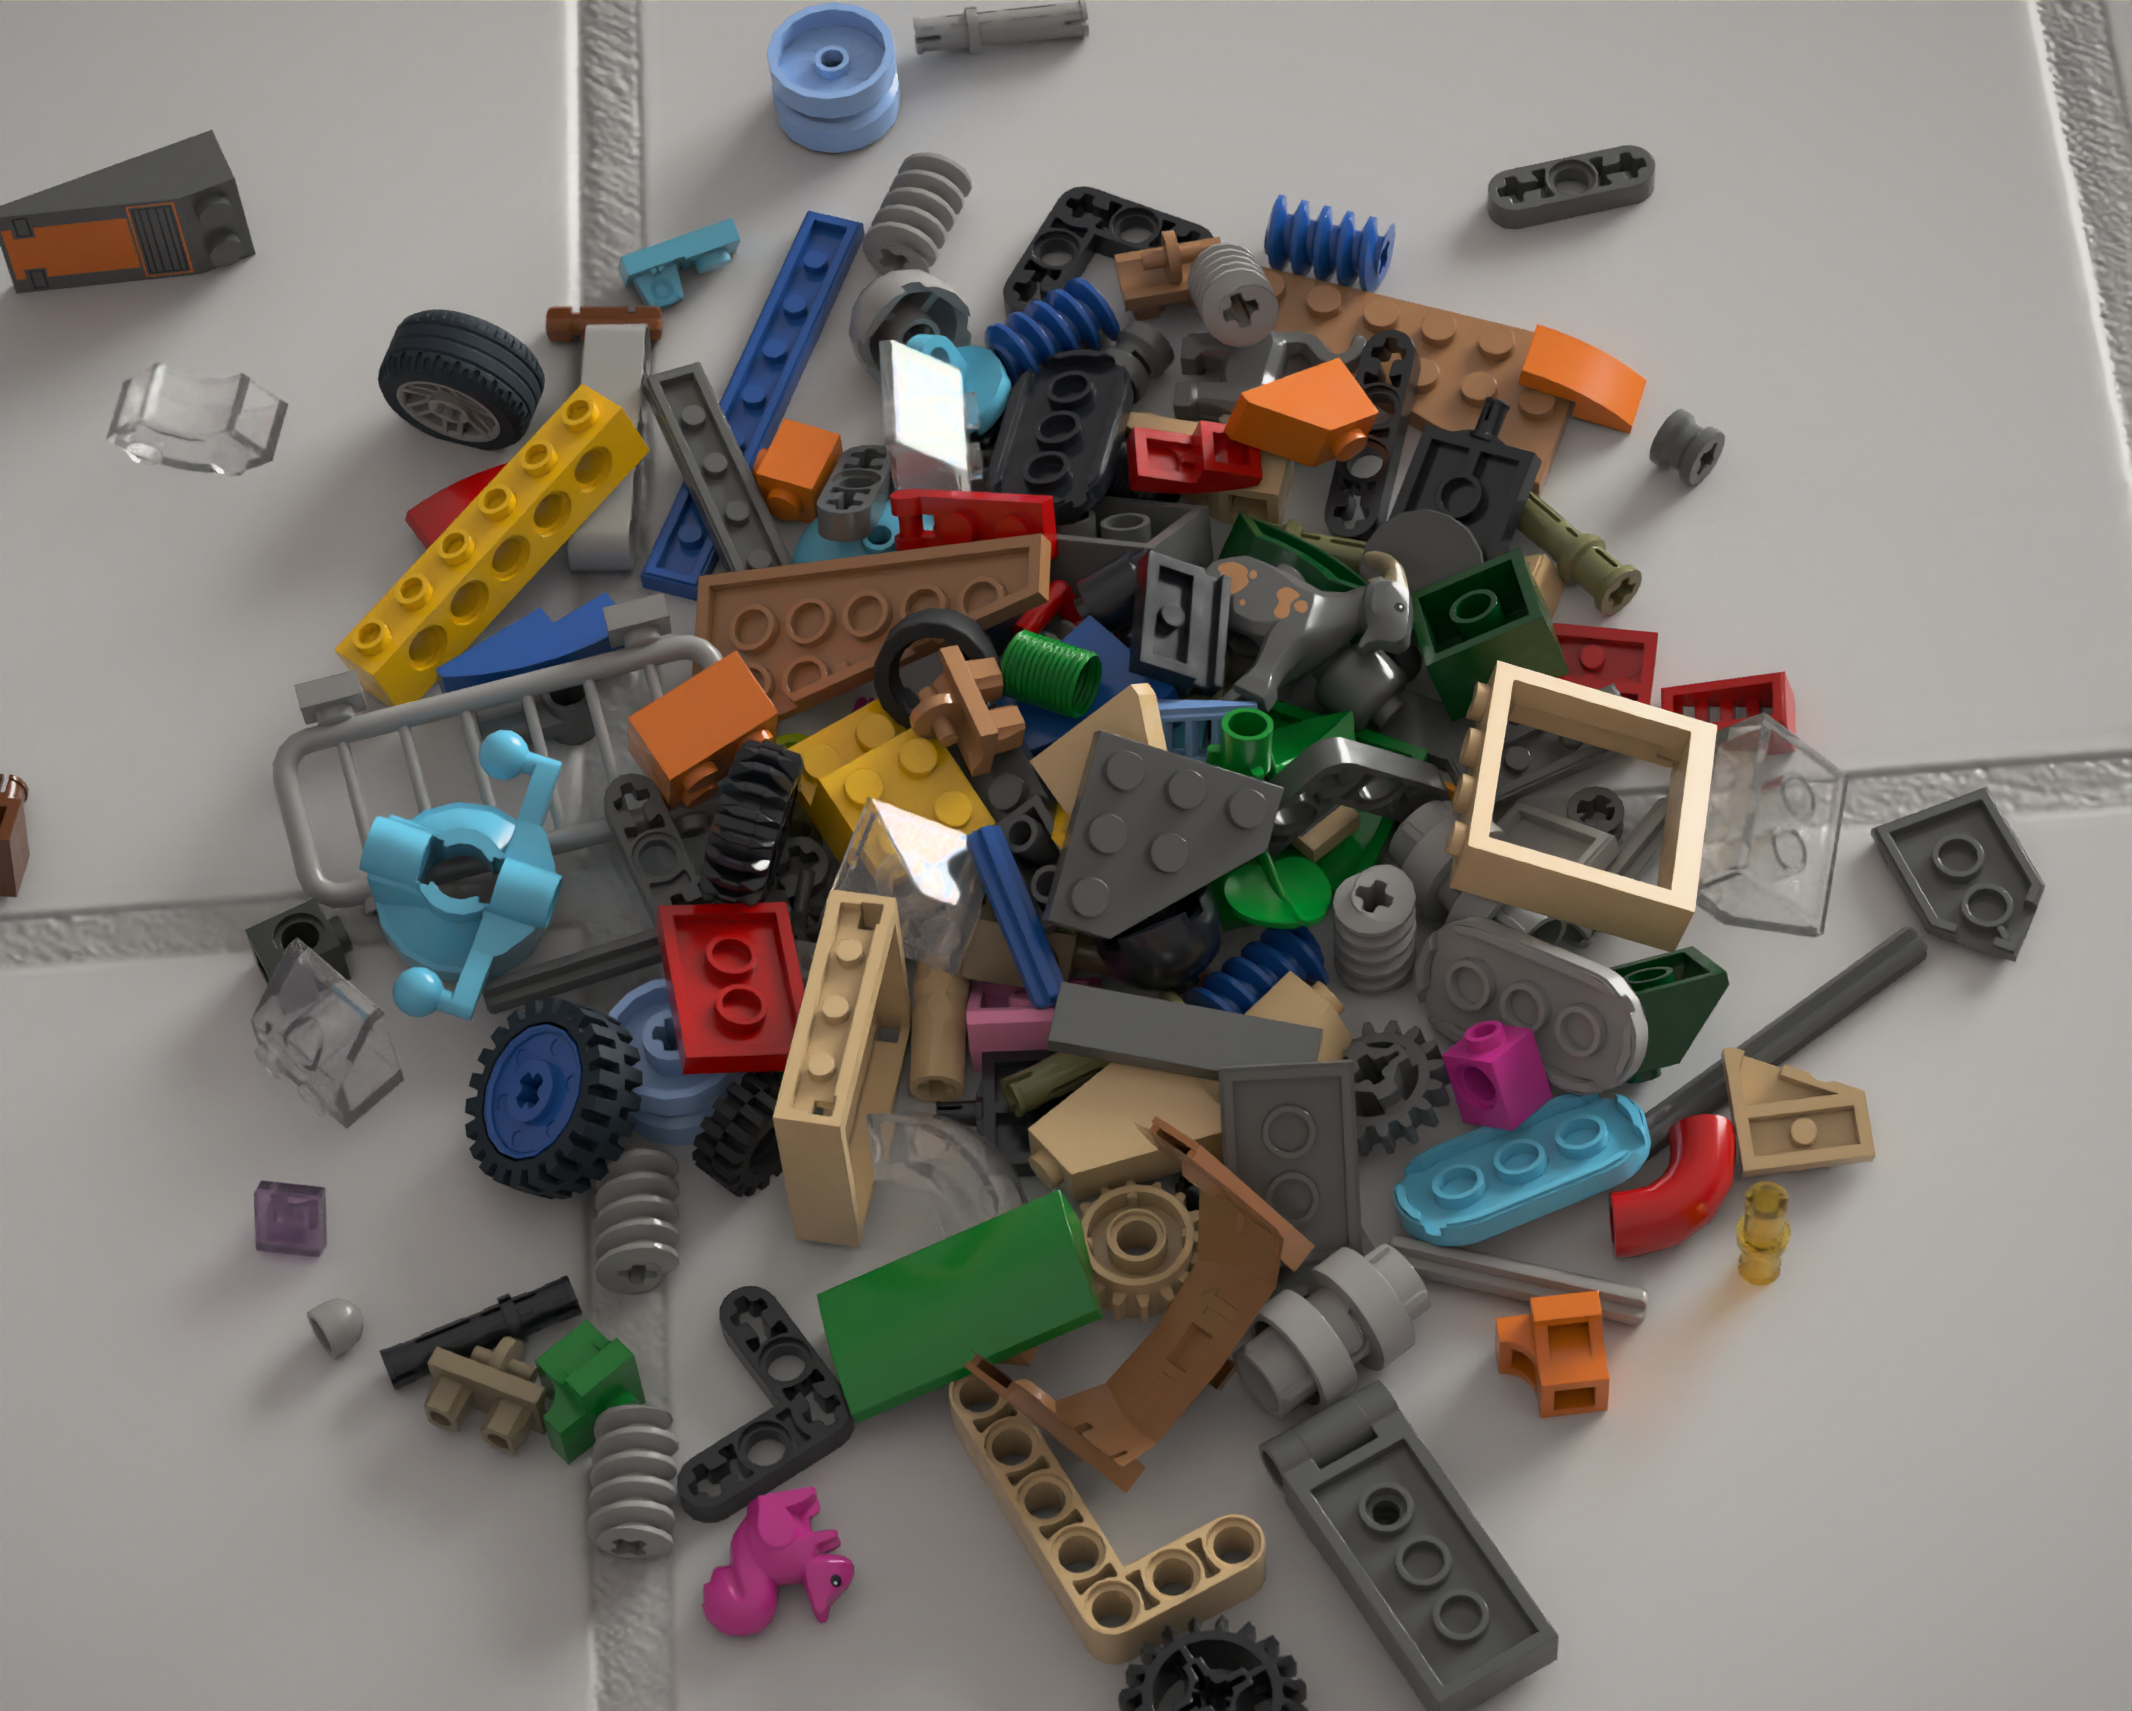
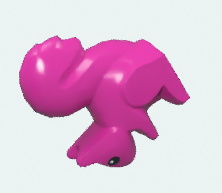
[702,1487,854,1636]

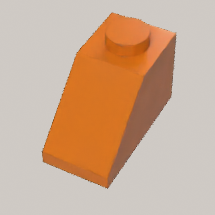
[1224,357,1379,467]

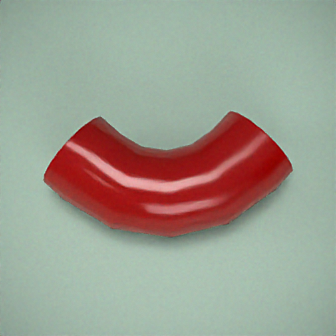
[1608,1114,1737,1258]

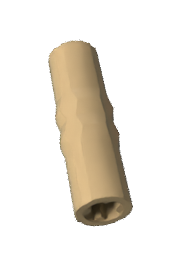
[909,909,972,1103]

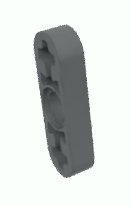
[1487,145,1656,229]

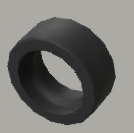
[874,608,998,729]

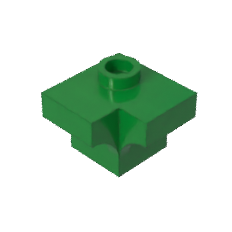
[534,1319,646,1465]

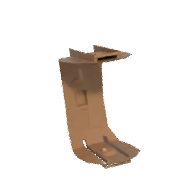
[964,1116,1315,1493]

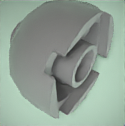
[849,269,972,393]

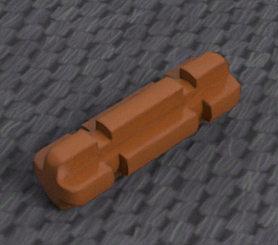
[546,306,663,342]

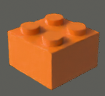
[628,650,778,812]

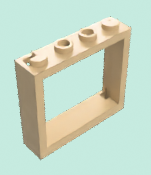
[1444,660,1717,953]
[773,889,912,1248]

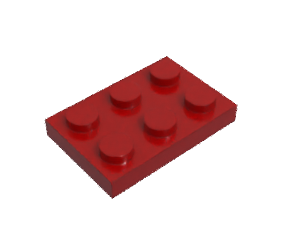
[655,902,805,1075]

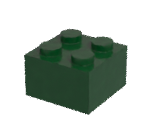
[1410,547,1569,722]

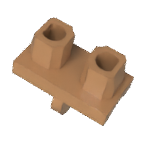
[1114,230,1221,321]
[909,645,1025,777]

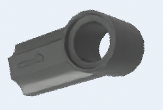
[475,685,596,746]

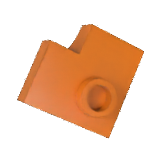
[1495,1290,1610,1418]

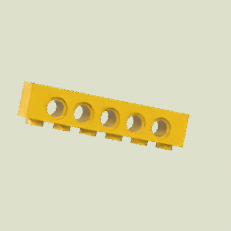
[334,383,650,707]

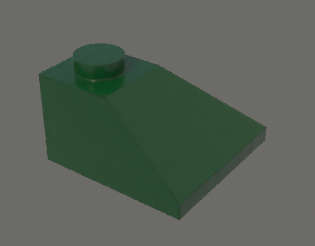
[1610,946,1729,1083]

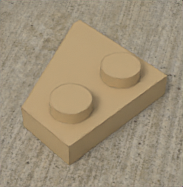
[1721,1047,1876,1178]

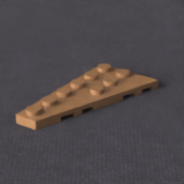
[1260,266,1576,497]
[692,533,1051,722]

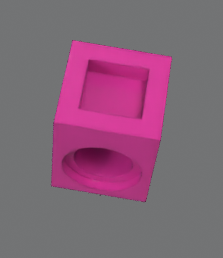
[1442,1020,1553,1131]

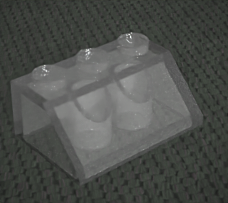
[1696,712,1849,938]

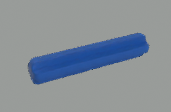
[966,825,1065,1010]

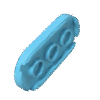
[1393,1093,1651,1246]

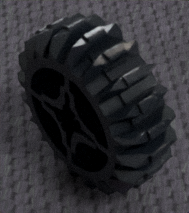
[699,739,803,906]
[1118,1615,1308,1711]

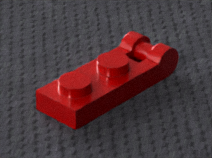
[889,489,1059,561]

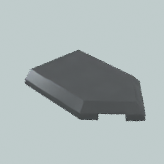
[1871,787,2045,962]

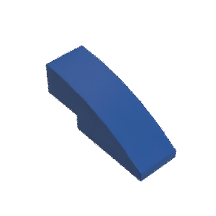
[436,592,625,694]

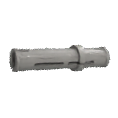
[913,0,1089,55]

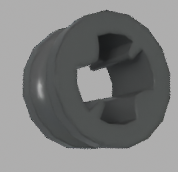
[1567,786,1625,842]

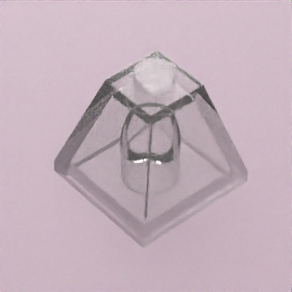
[820,796,984,976]

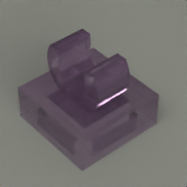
[254,1180,327,1258]

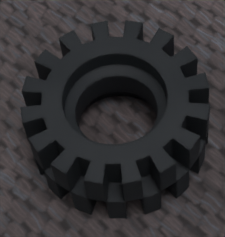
[692,1071,783,1198]

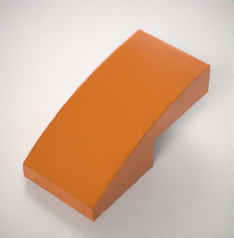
[1518,324,1647,434]

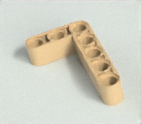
[949,1374,1266,1665]

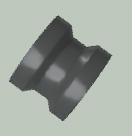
[1649,409,1725,486]

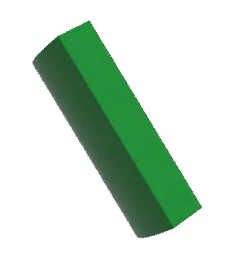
[817,1189,1103,1423]

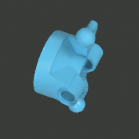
[359,730,563,1021]

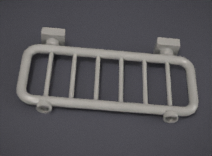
[272,593,726,918]

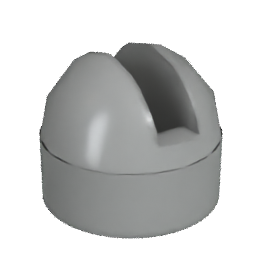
[307,1298,363,1358]

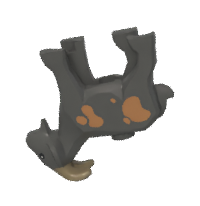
[1125,551,1414,713]

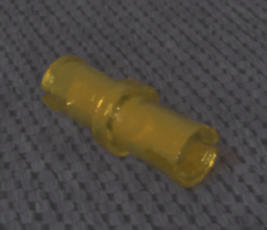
[1736,1181,1791,1286]

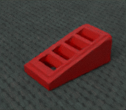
[1661,671,1796,749]

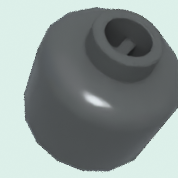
[1312,640,1407,732]

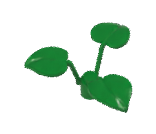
[1204,708,1355,929]

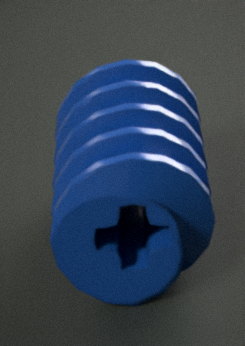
[1264,194,1395,293]
[984,278,1120,389]
[1186,926,1330,1014]

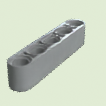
[567,324,651,571]

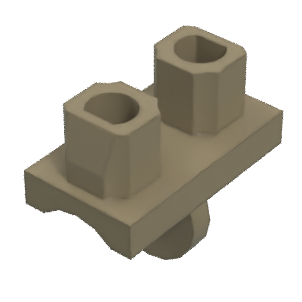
[424,1336,548,1455]

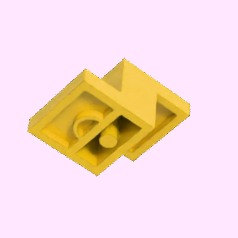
[787,698,997,894]

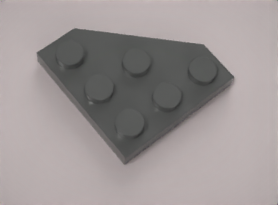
[1042,730,1284,940]

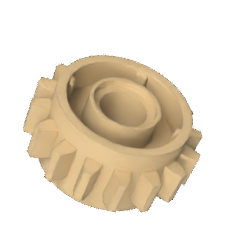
[1079,1180,1199,1323]

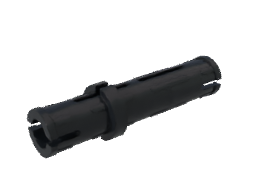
[379,1275,583,1390]

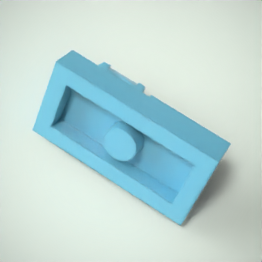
[618,218,741,310]

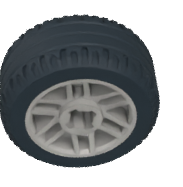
[378,309,545,450]

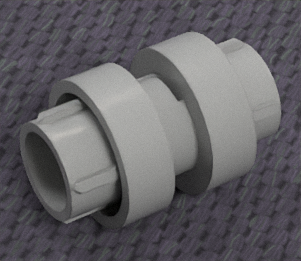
[1388,800,1567,946]
[1232,1243,1431,1418]

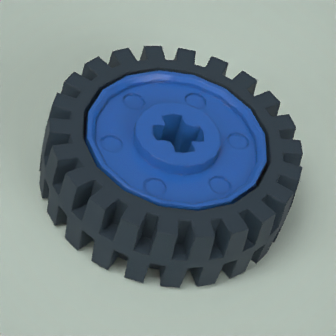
[465,997,643,1199]

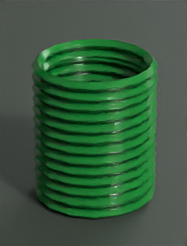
[1000,630,1102,719]

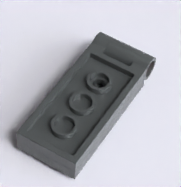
[1259,1380,1559,1711]

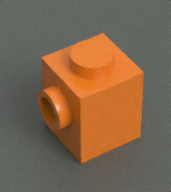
[752,418,843,524]

